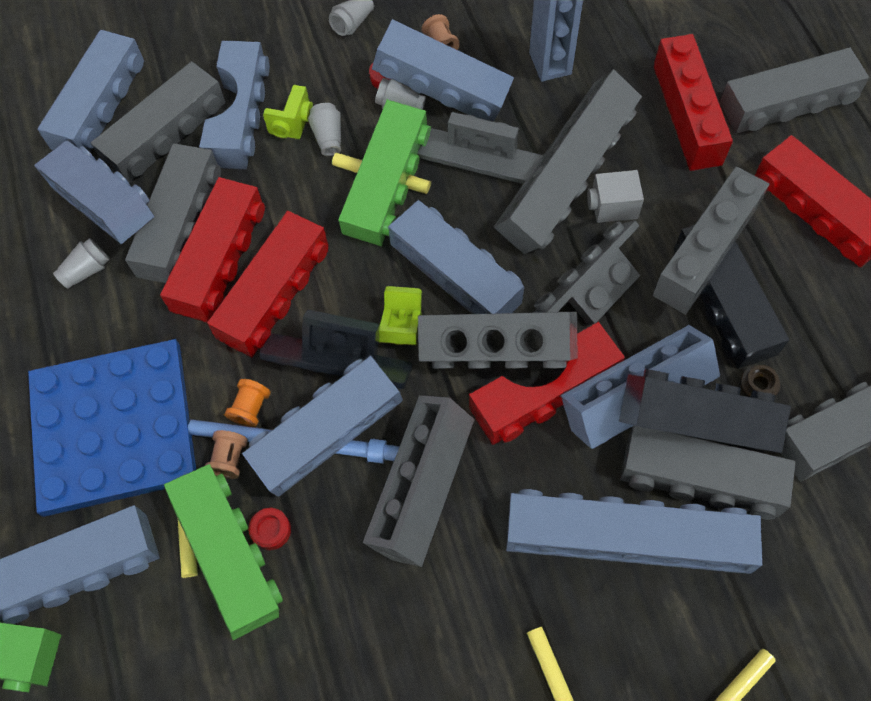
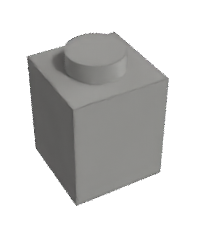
[587,170,644,223]

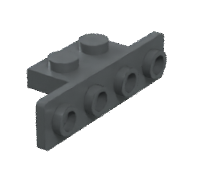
[417,112,543,184]
[533,220,640,325]

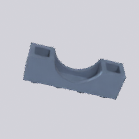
[199,41,270,169]

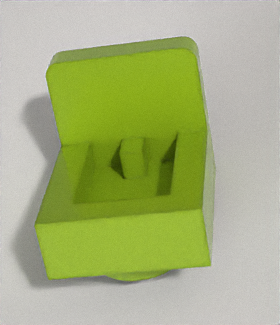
[263,85,313,139]
[379,286,422,345]

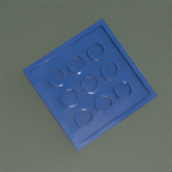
[28,339,196,517]

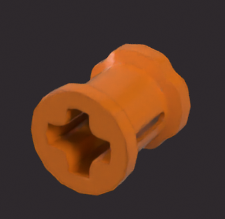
[224,379,271,428]

